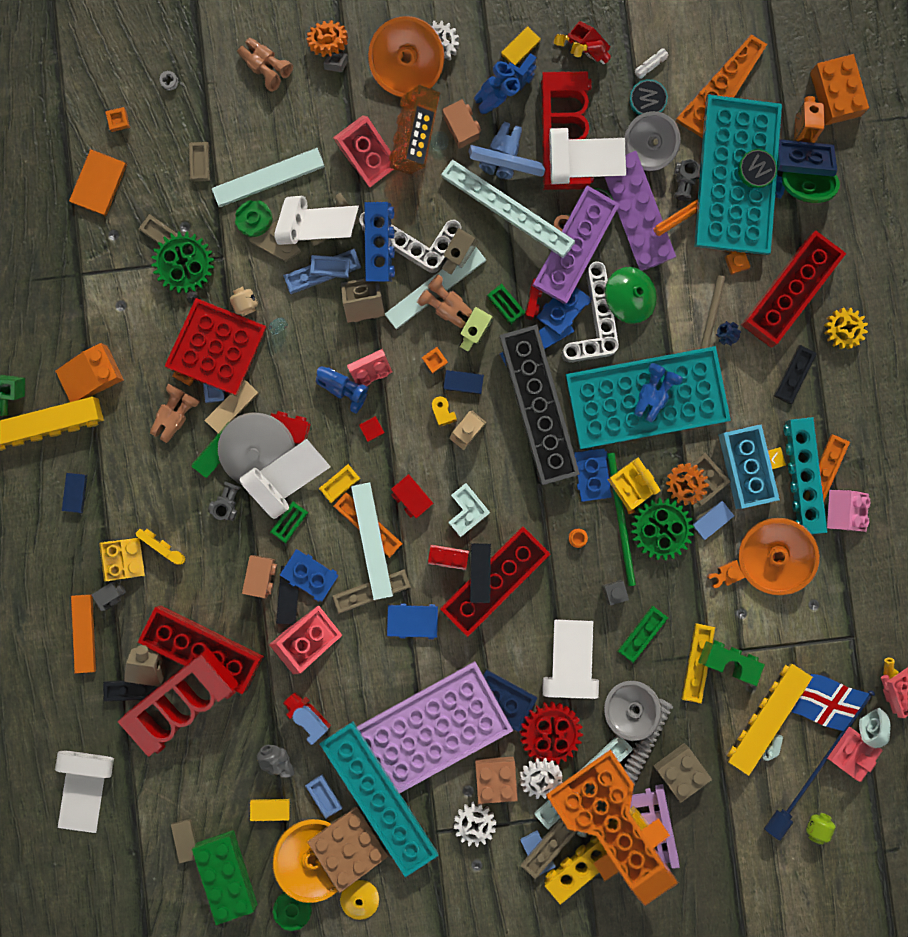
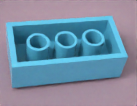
[718,425,780,509]

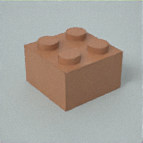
[475,757,518,804]

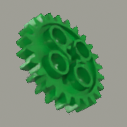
[151,231,215,294]
[630,498,694,560]

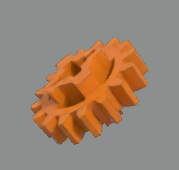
[306,20,348,57]
[666,463,709,505]

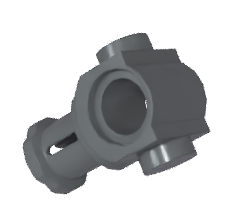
[674,159,701,201]
[208,482,241,521]

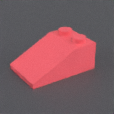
[333,116,399,187]
[269,606,342,674]

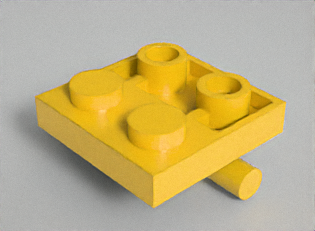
[607,457,660,511]
[99,538,145,582]

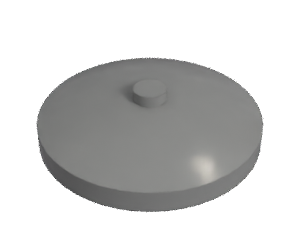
[218,413,295,485]

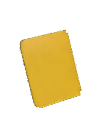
[768,447,786,469]

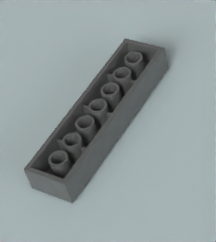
[499,325,580,485]

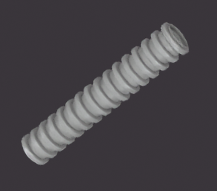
[624,699,673,785]

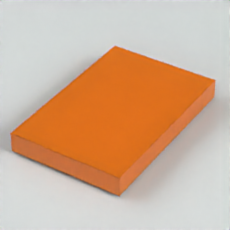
[69,149,127,216]

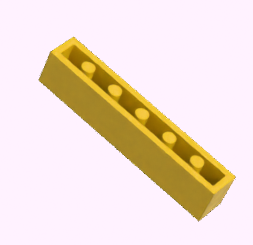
[0,397,104,451]
[727,664,813,776]

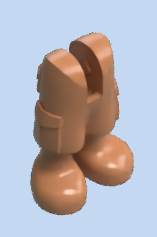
[237,38,293,92]
[417,274,473,328]
[150,384,200,443]

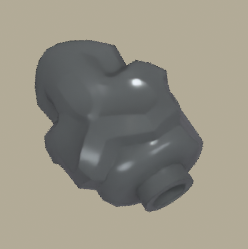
[256,745,294,778]

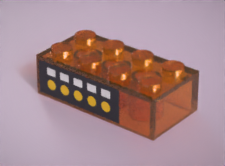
[389,85,440,175]

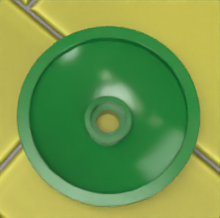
[782,172,840,203]
[605,267,657,324]

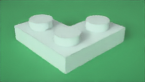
[449,483,490,537]

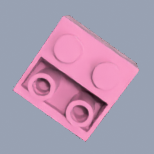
[827,490,870,532]

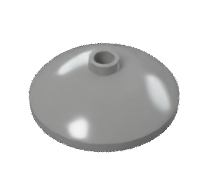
[624,111,681,171]
[604,681,661,741]

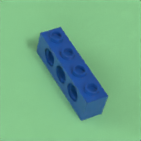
[365,202,395,282]

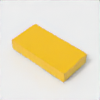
[501,26,541,66]
[319,464,360,503]
[250,799,290,821]

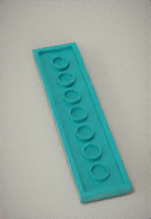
[320,721,439,877]

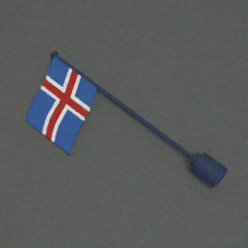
[764,674,875,841]

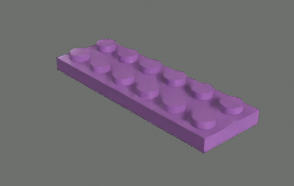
[604,151,676,271]
[532,186,620,304]

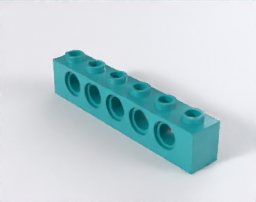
[783,417,827,534]

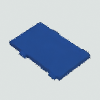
[536,287,591,335]
[574,448,612,502]
[280,549,339,602]
[387,603,438,639]

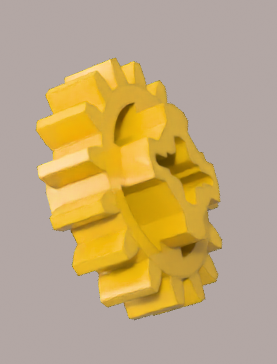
[824,307,868,349]

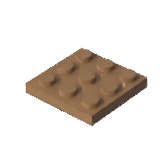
[307,807,388,893]

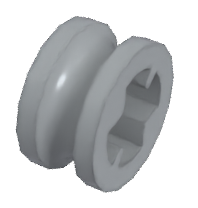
[159,71,178,90]

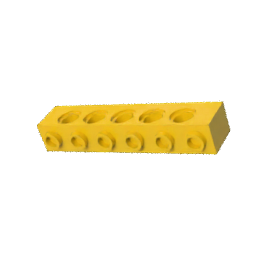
[545,806,649,904]

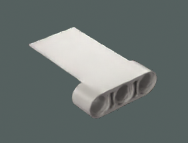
[549,128,626,184]
[275,196,359,245]
[240,439,331,519]
[542,620,599,699]
[55,751,114,833]

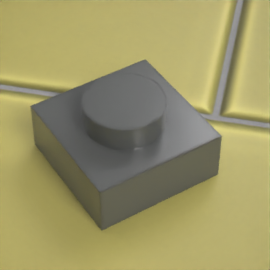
[324,52,348,72]

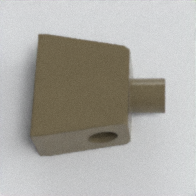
[442,228,478,275]
[124,645,166,686]

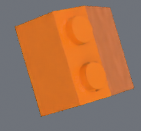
[56,343,124,402]

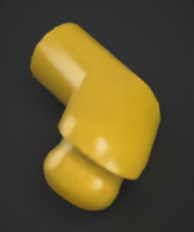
[883,658,899,679]

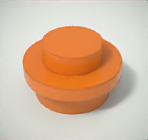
[568,529,588,548]

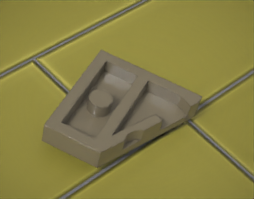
[249,219,301,262]
[691,452,730,505]

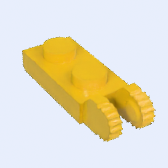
[136,529,186,565]

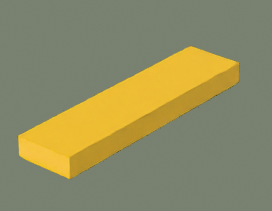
[681,623,715,704]

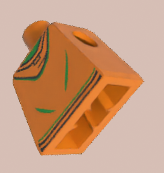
[794,96,824,143]

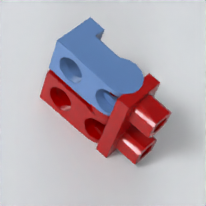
[283,692,331,745]

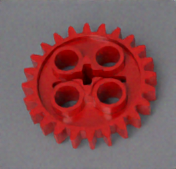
[520,701,583,765]

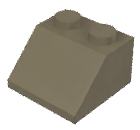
[341,278,385,323]

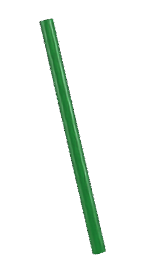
[607,453,636,586]

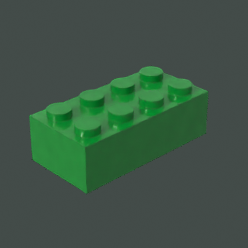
[192,830,258,925]

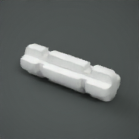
[635,49,668,79]

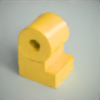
[432,396,457,427]

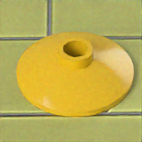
[340,880,379,920]

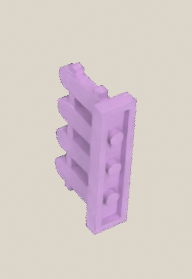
[630,784,680,869]

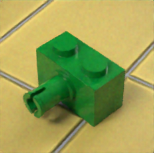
[0,375,25,416]

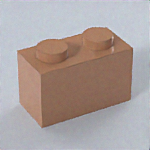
[442,99,481,149]
[242,555,277,598]

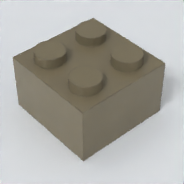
[653,743,712,803]

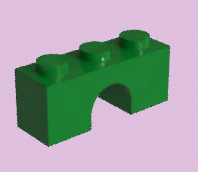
[698,640,765,686]

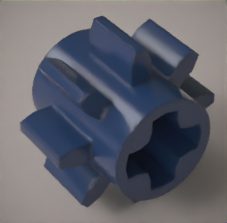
[716,321,741,346]

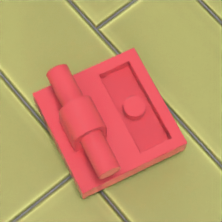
[347,349,392,386]
[881,667,908,718]
[827,727,883,782]

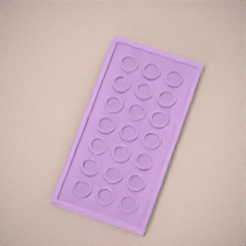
[357,661,513,793]

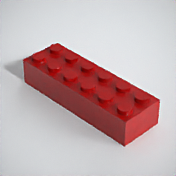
[741,230,846,348]
[440,526,550,637]
[137,605,264,695]

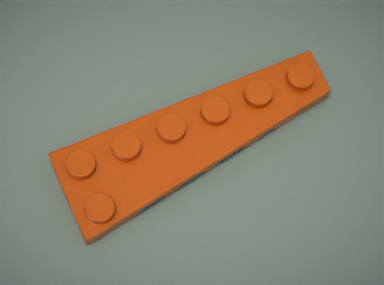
[675,34,767,138]

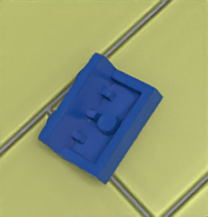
[509,53,537,91]

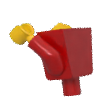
[554,21,611,64]

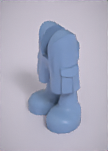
[479,121,522,179]

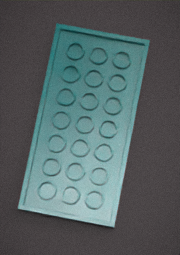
[694,94,782,255]
[565,346,731,449]

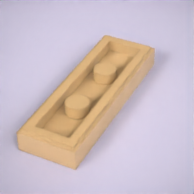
[205,379,259,433]

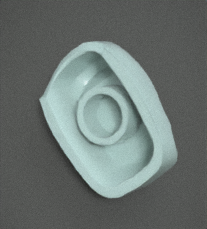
[859,708,891,749]

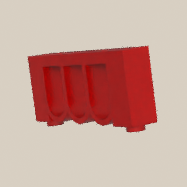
[541,71,594,190]
[118,648,239,757]

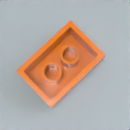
[810,54,869,126]

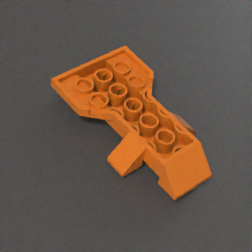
[546,750,678,905]

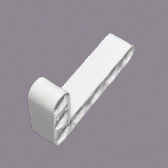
[359,212,461,273]
[562,262,618,362]

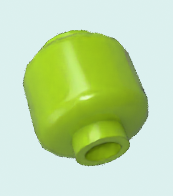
[806,813,836,845]

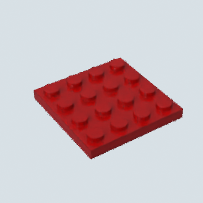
[165,298,267,397]

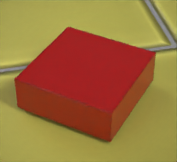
[359,416,385,442]

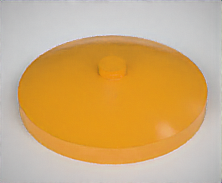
[272,819,337,903]

